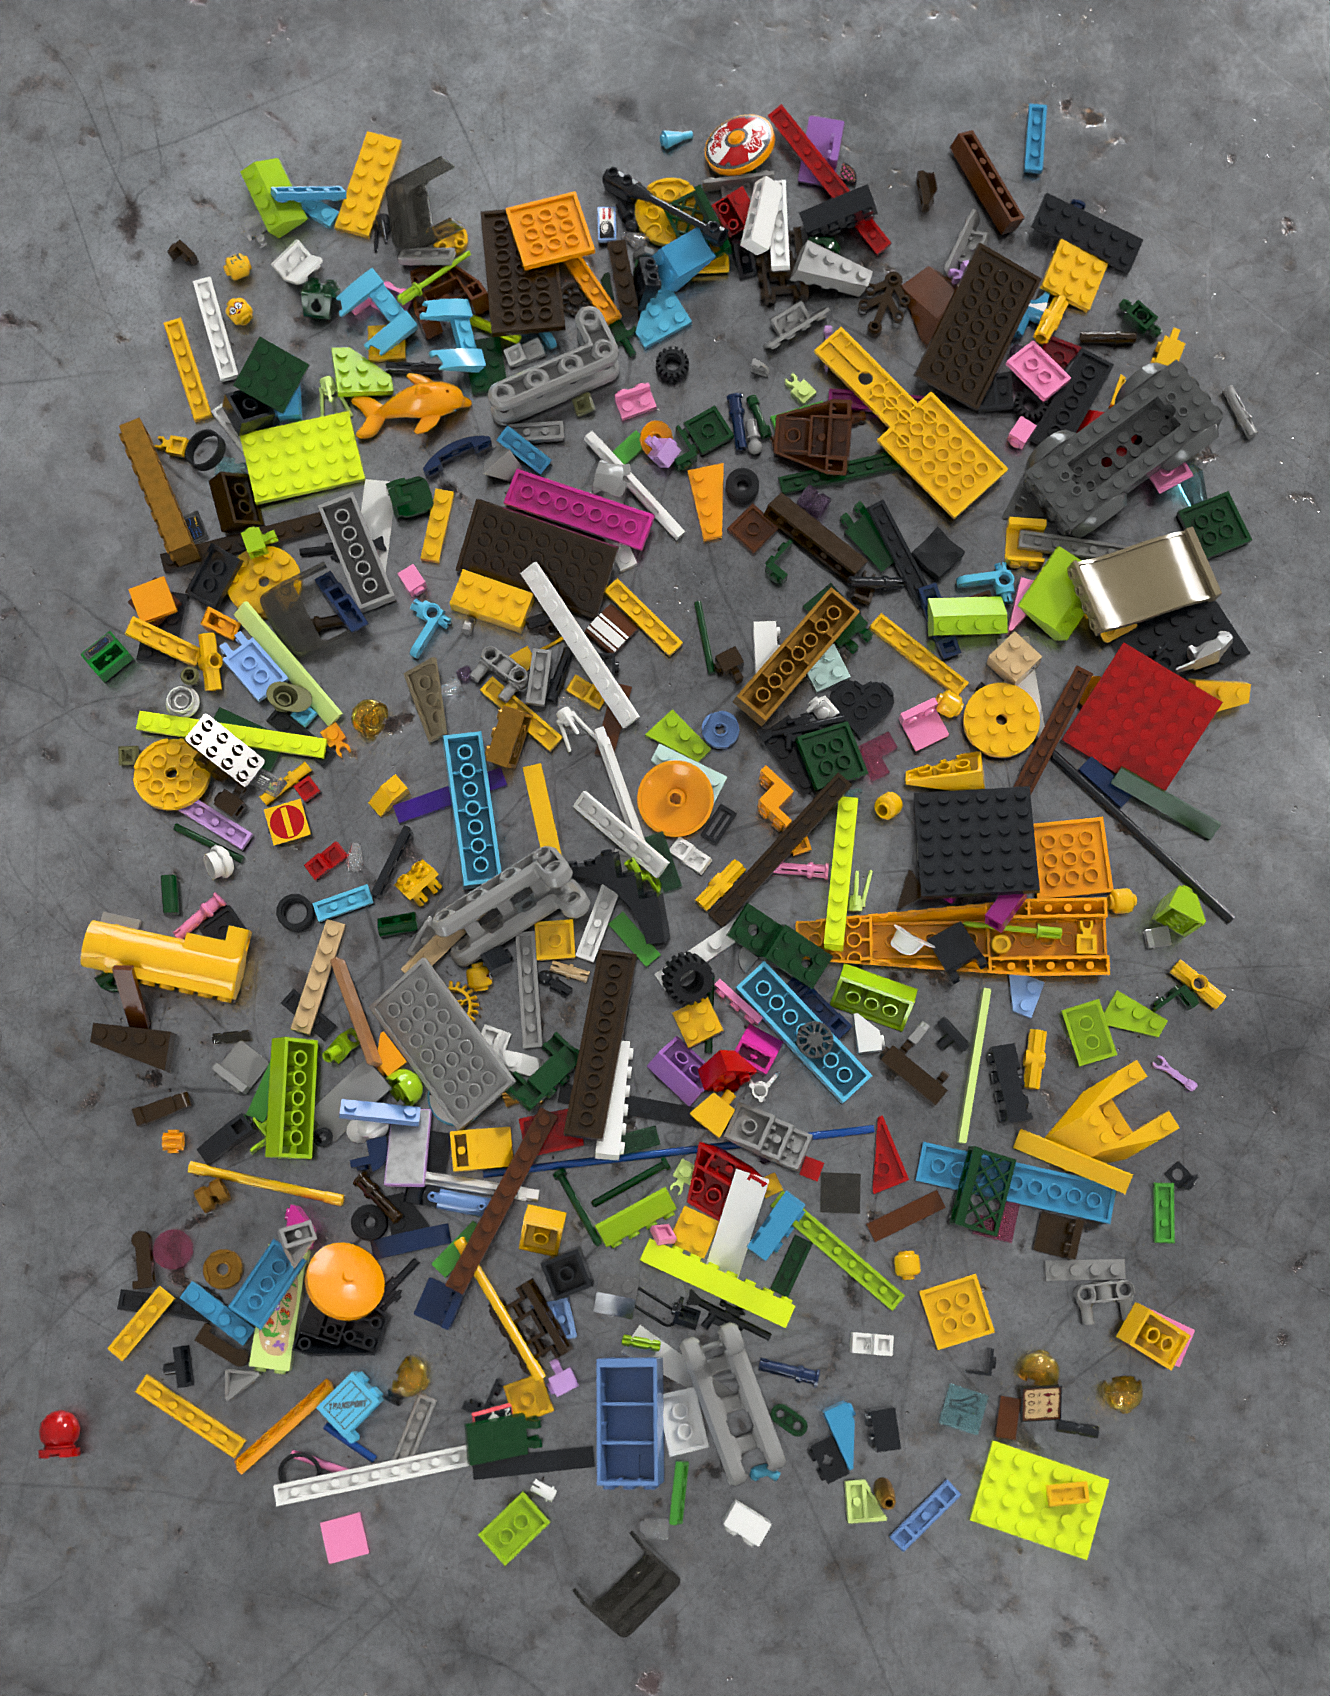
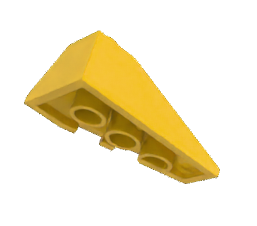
[905,751,985,791]

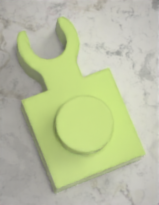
[785,373,817,406]
[670,1158,694,1195]

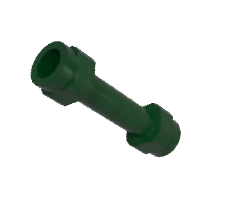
[746,394,772,439]

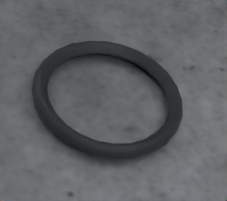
[278,1452,321,1483]

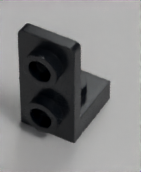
[461,1378,503,1413]

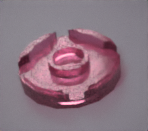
[153,1230,193,1269]

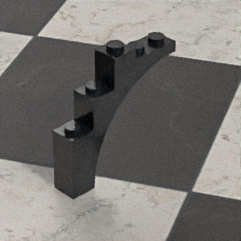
[568,849,670,944]

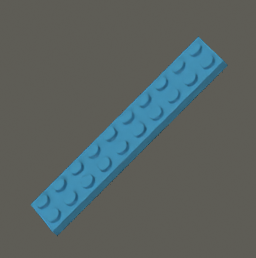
[915,1142,1116,1224]

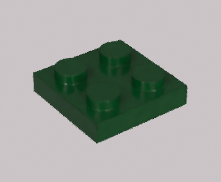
[683,406,734,455]

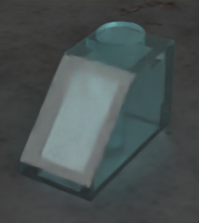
[1178,462,1207,506]

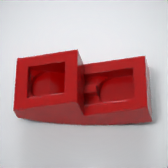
[304,841,349,880]

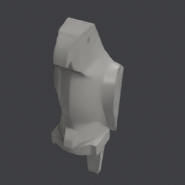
[1175,631,1233,673]

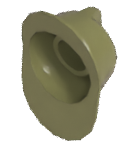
[266,681,312,712]

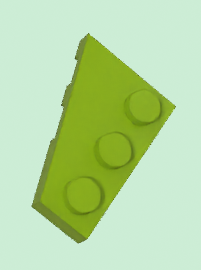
[645,709,712,763]
[1104,990,1168,1038]

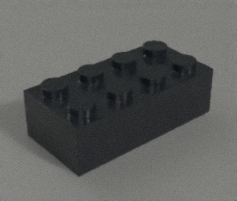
[799,184,878,238]

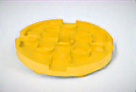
[635,178,706,247]
[228,546,302,619]
[963,683,1040,758]
[133,738,211,811]

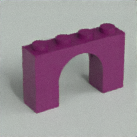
[942,894,1027,933]

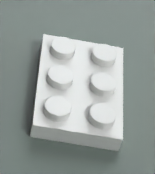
[663,1387,709,1457]

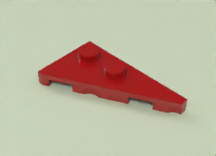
[872,1115,909,1194]

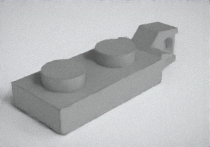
[405,910,440,957]

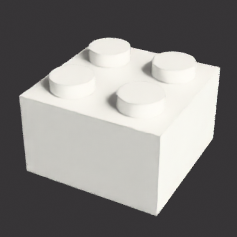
[722,1499,772,1547]

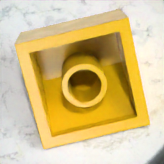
[519,1204,567,1256]

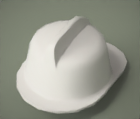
[891,924,935,955]
[346,1120,390,1143]

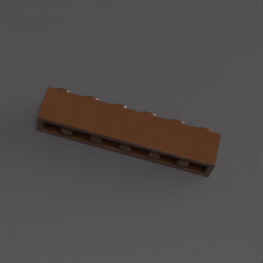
[950,130,1025,235]

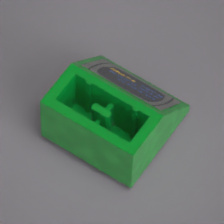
[80,631,134,683]

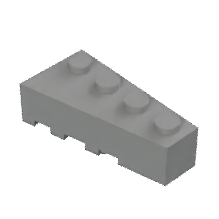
[790,240,873,296]

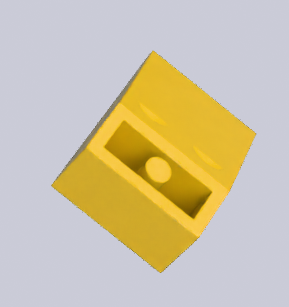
[450,1127,513,1173]

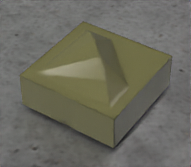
[572,392,595,417]
[118,746,139,766]

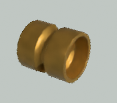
[194,1177,231,1213]

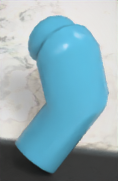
[749,1463,781,1482]

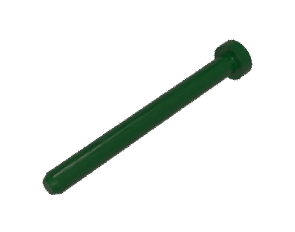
[591,1157,671,1207]
[553,1168,602,1247]

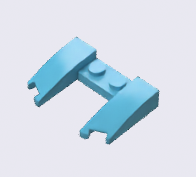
[336,268,418,356]
[419,299,486,373]

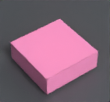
[650,1224,677,1245]

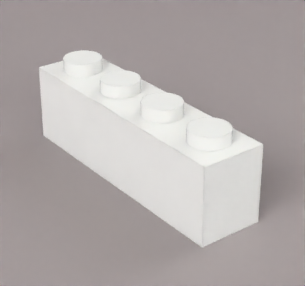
[740,176,783,255]
[753,621,780,674]

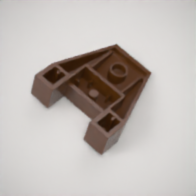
[410,265,489,340]

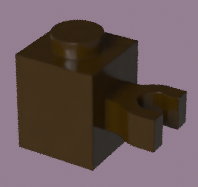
[713,646,744,684]
[214,785,248,821]

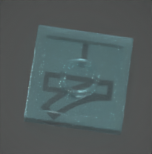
[938,1383,989,1435]

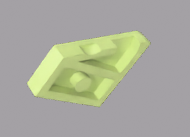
[844,1479,887,1524]

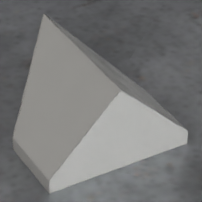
[482,444,524,482]
[277,1220,317,1269]
[225,1368,263,1401]

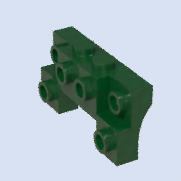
[505,1032,579,1112]

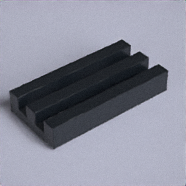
[700,804,737,846]

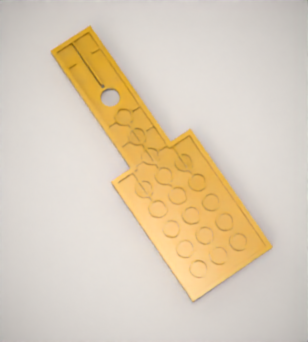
[814,327,1008,519]

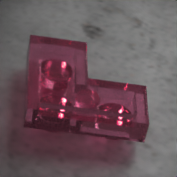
[858,731,898,782]
[972,1201,1020,1243]

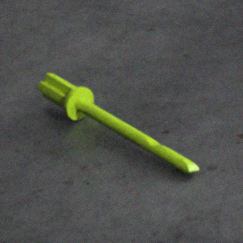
[397,250,472,306]
[963,921,1062,939]

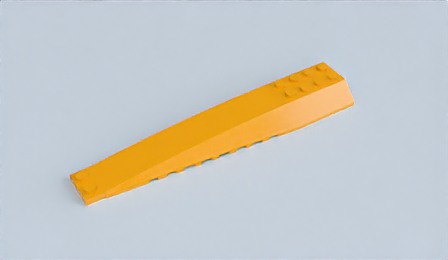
[796,897,1110,976]

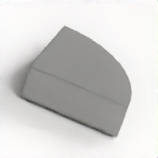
[633,246,658,260]
[751,358,770,377]
[462,616,475,635]
[739,947,758,974]

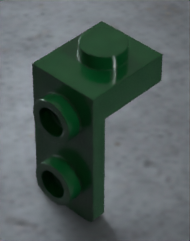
[674,425,698,472]
[765,539,793,585]
[1151,985,1200,1012]

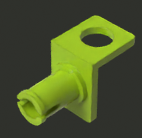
[624,857,662,893]
[322,1028,360,1064]
[250,1117,267,1155]

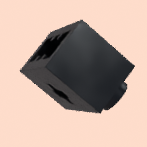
[808,1434,850,1484]

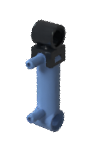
[403,1185,491,1217]

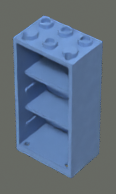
[596,1357,664,1490]

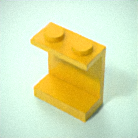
[1004,517,1047,570]

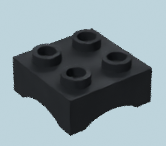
[912,527,965,582]

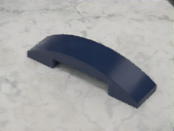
[423,435,492,479]
[918,583,962,659]
[787,977,853,1040]
[370,1223,452,1260]

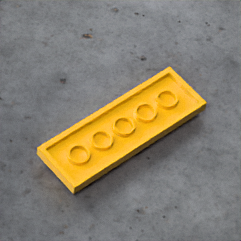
[334,131,402,239]

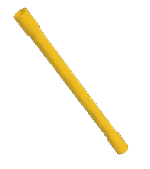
[188,1161,344,1207]
[454,1237,546,1382]

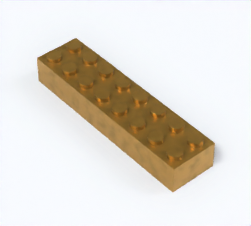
[119,417,200,567]
[733,587,860,727]

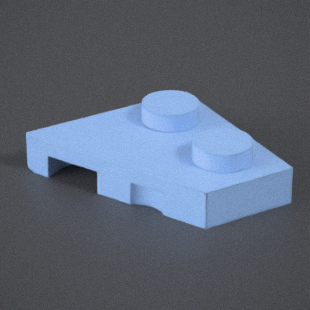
[1008,975,1045,1019]

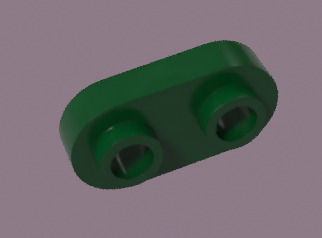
[770,1404,808,1437]

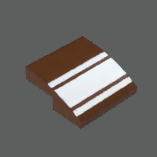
[584,604,639,653]

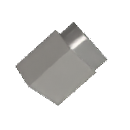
[1144,926,1172,949]
[906,1021,930,1047]

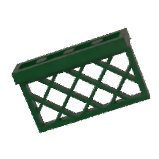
[663,184,733,260]
[949,1146,1016,1237]

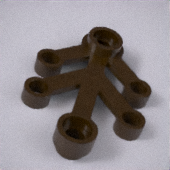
[858,272,910,337]

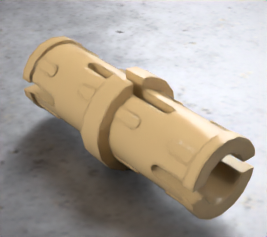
[550,960,590,983]

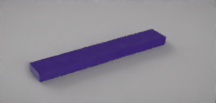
[393,767,507,824]

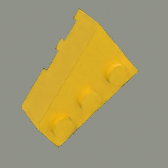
[1188,679,1251,712]

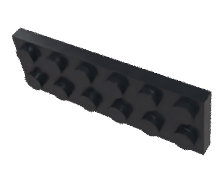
[1031,192,1144,274]
[1030,348,1114,445]

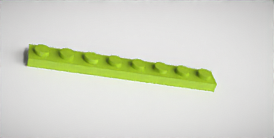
[770,1191,905,1311]

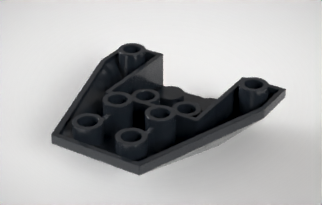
[292,1299,388,1356]

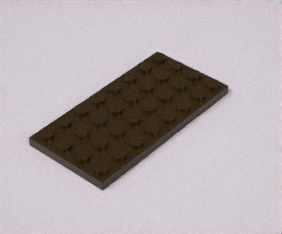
[480,209,566,337]
[913,243,1042,411]
[456,498,619,619]

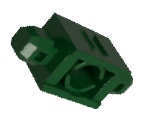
[1118,299,1162,338]

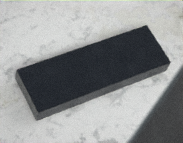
[281,988,337,1041]

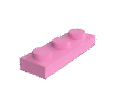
[714,979,763,1025]

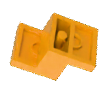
[757,765,794,832]

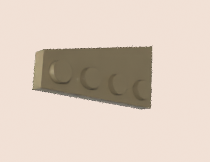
[403,657,447,742]

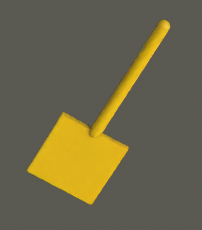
[509,637,564,671]

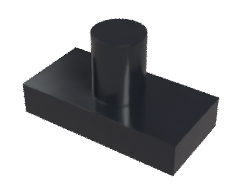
[937,1016,971,1051]
[163,1345,194,1388]

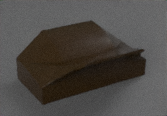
[916,170,938,213]

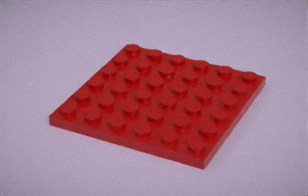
[1061,642,1223,791]

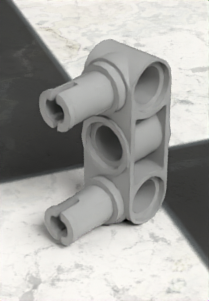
[469,646,529,703]
[1073,1279,1135,1325]

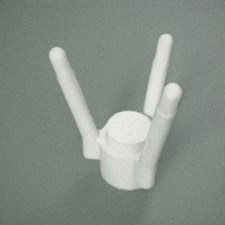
[556,707,597,752]
[748,1071,780,1102]

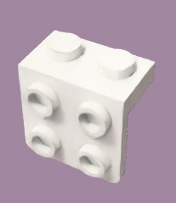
[271,240,323,285]

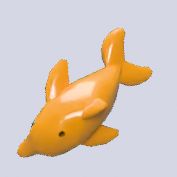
[351,373,472,439]

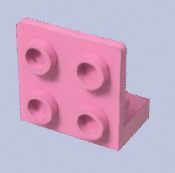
[898,697,949,751]

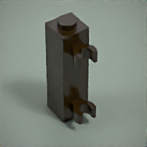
[879,1040,950,1107]

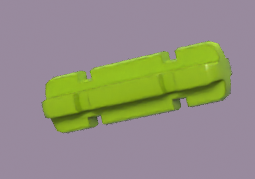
[622,1335,661,1352]

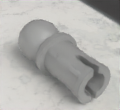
[745,419,762,454]

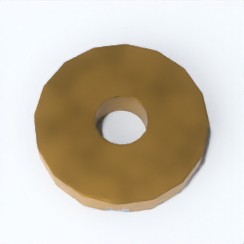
[203,1249,243,1289]

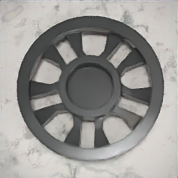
[796,1021,833,1059]

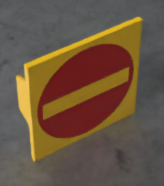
[264,799,311,846]

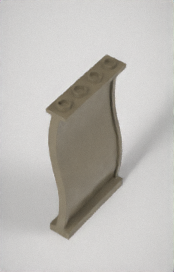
[1067,527,1222,636]

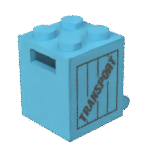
[316,1371,384,1443]

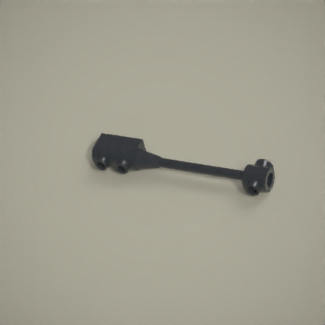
[602,167,729,247]

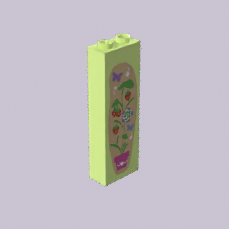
[249,1244,311,1374]

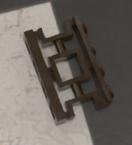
[756,226,809,305]
[488,1278,573,1376]

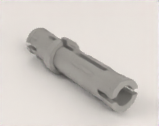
[1222,385,1258,439]

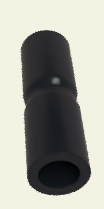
[1057,1419,1099,1438]

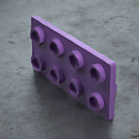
[798,116,844,186]

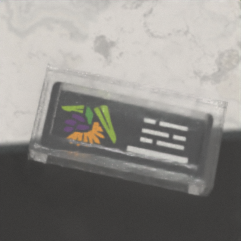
[249,768,287,798]

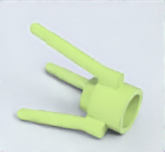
[318,376,353,417]
[847,870,873,912]

